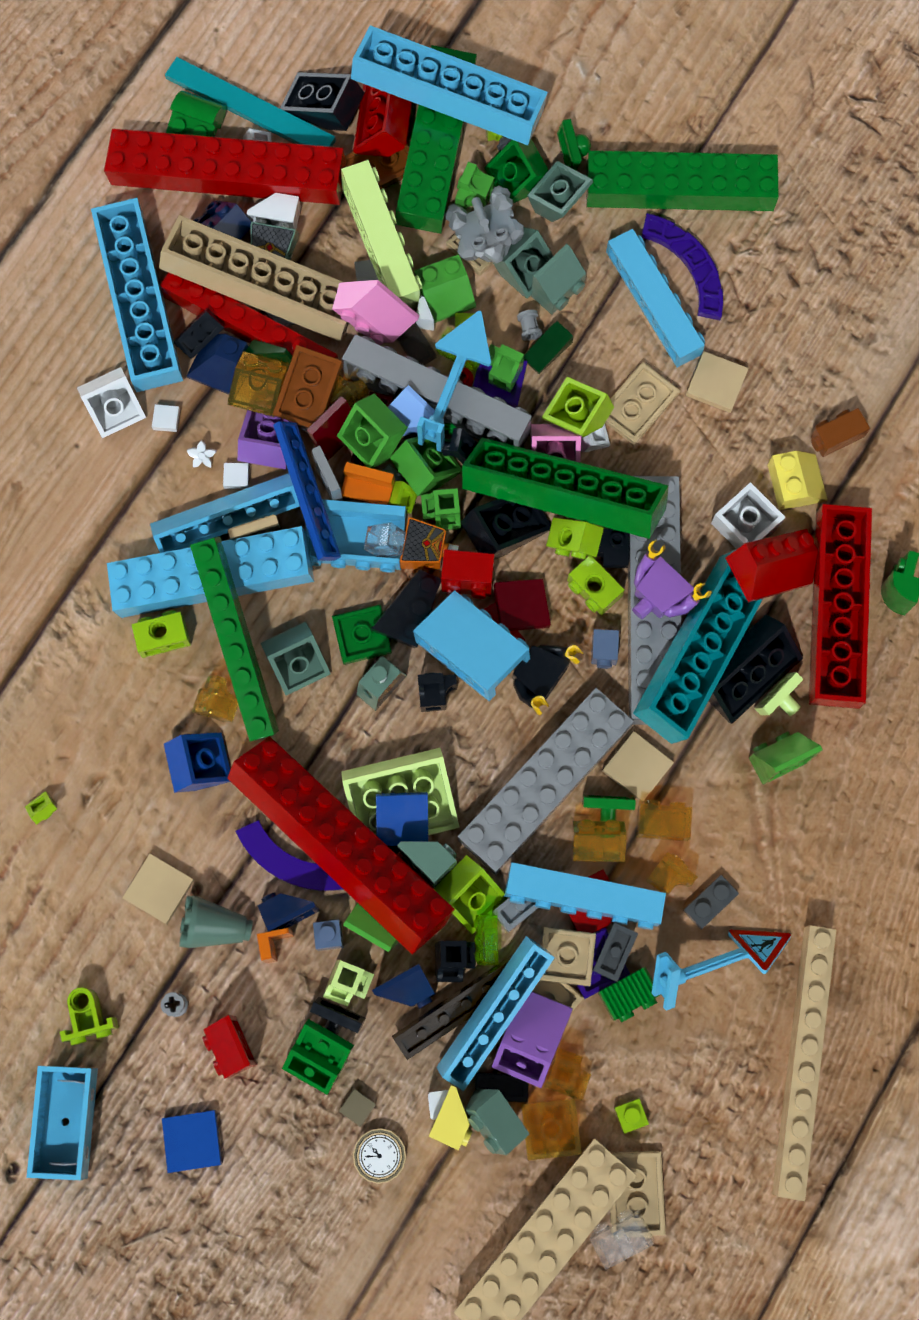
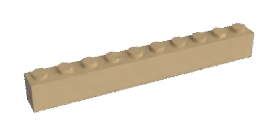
[772,925,836,1201]

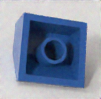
[164,732,230,793]

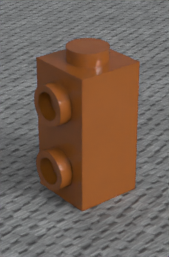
[811,408,870,457]

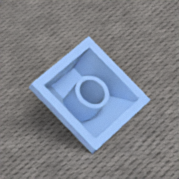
[388,385,444,437]

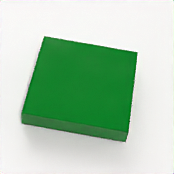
[332,605,392,665]

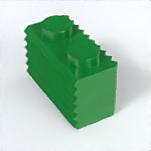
[598,967,661,1023]

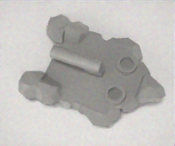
[445,186,524,263]

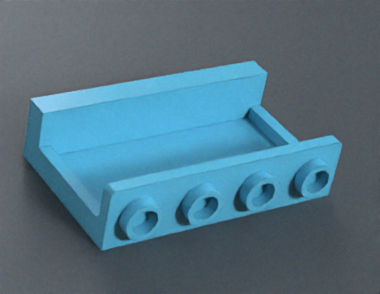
[305,499,407,573]
[413,590,530,701]

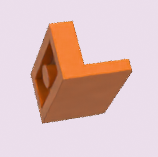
[341,462,395,505]
[257,928,294,963]

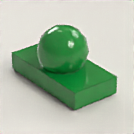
[557,119,591,171]

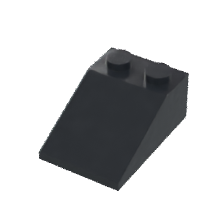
[280,72,365,131]
[461,499,551,560]

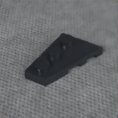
[370,570,441,648]

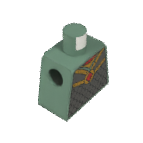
[251,222,299,260]
[357,656,407,711]

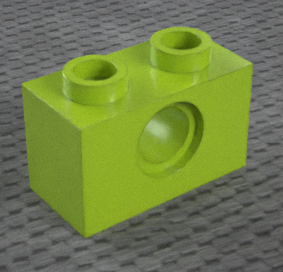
[546,517,604,560]
[567,556,625,616]
[131,610,191,658]

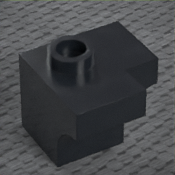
[597,529,629,568]
[418,673,457,712]
[435,941,476,982]

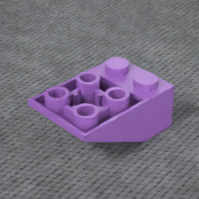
[492,991,573,1088]

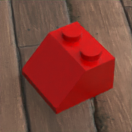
[202,1015,257,1079]

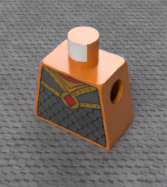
[400,517,459,570]

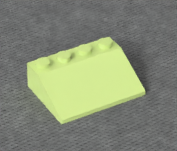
[341,748,460,835]

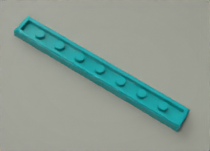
[165,57,336,147]

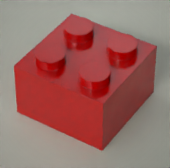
[441,549,494,599]

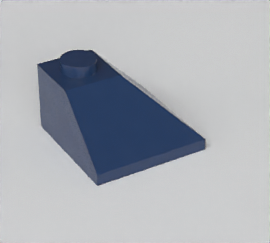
[186,334,248,395]
[257,892,320,932]
[372,964,435,1009]

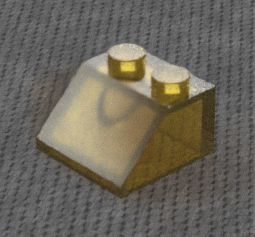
[228,352,290,417]

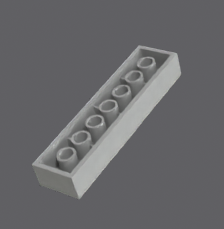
[342,334,532,448]
[458,688,634,875]

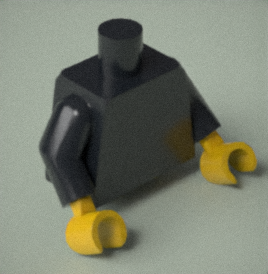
[512,645,584,715]

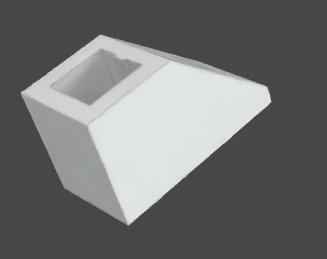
[247,193,301,229]

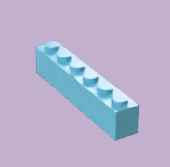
[606,229,705,368]
[150,473,300,553]
[504,862,666,930]
[436,936,555,1091]

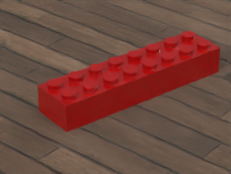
[809,504,872,709]

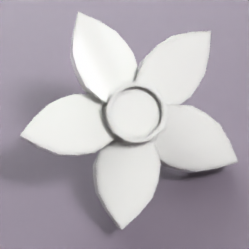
[187,440,217,468]

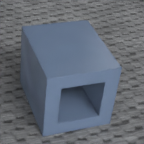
[591,629,619,669]
[313,919,344,951]

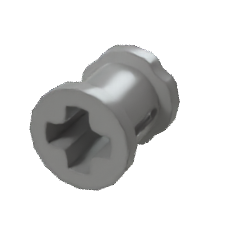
[517,309,542,341]
[161,992,188,1017]

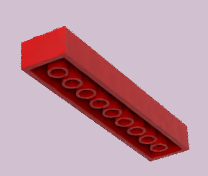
[104,129,347,205]
[227,736,455,955]

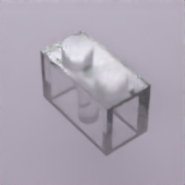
[590,1209,654,1270]

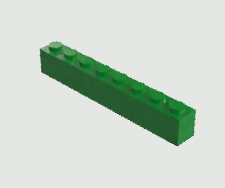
[190,537,279,742]

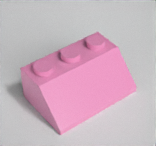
[332,280,419,345]

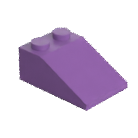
[237,391,290,469]

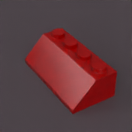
[353,84,412,157]
[725,529,818,602]

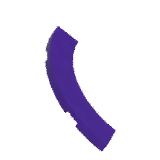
[641,213,723,320]
[235,820,344,891]

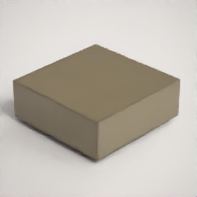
[339,1089,376,1127]

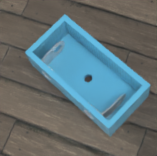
[26,1066,98,1180]

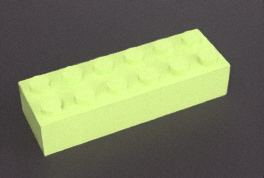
[341,160,422,309]

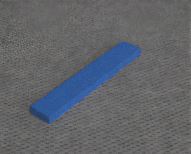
[273,421,341,561]

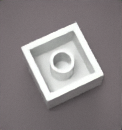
[711,482,785,549]

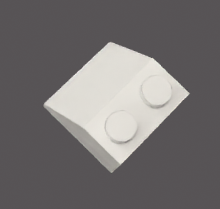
[77,367,146,438]

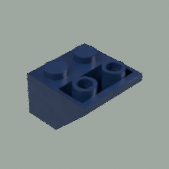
[193,200,251,240]

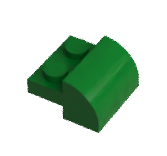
[166,91,227,137]
[881,550,919,616]
[282,1019,354,1095]

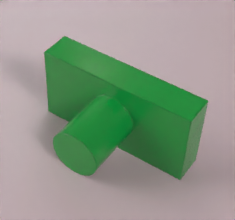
[582,794,636,828]

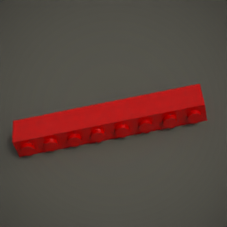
[160,272,338,359]

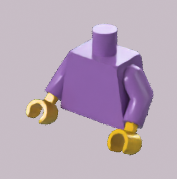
[632,539,712,620]

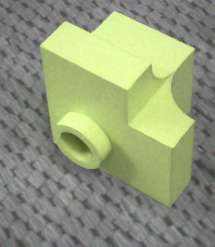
[322,960,374,1007]

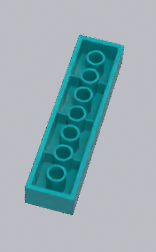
[633,549,763,744]

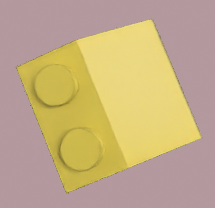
[767,451,827,511]
[429,1085,473,1150]

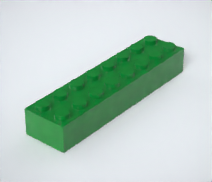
[395,45,477,234]
[586,151,779,211]
[462,438,669,539]

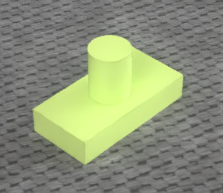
[754,672,803,716]

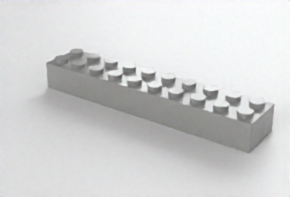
[628,476,681,725]

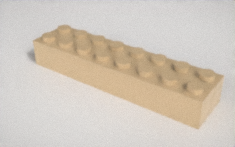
[159,215,348,342]
[454,1138,637,1320]

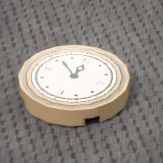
[353,1128,406,1184]

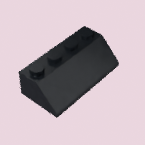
[709,614,803,724]

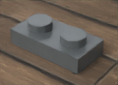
[683,875,739,929]
[593,922,638,982]

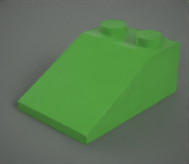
[749,732,823,785]

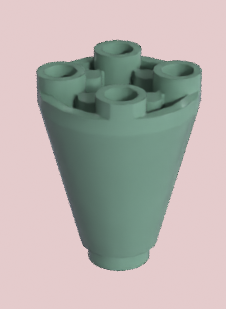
[179,895,253,948]

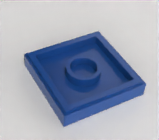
[376,792,428,846]
[162,1110,222,1173]

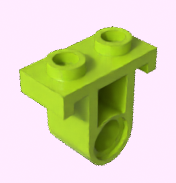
[60,987,119,1046]

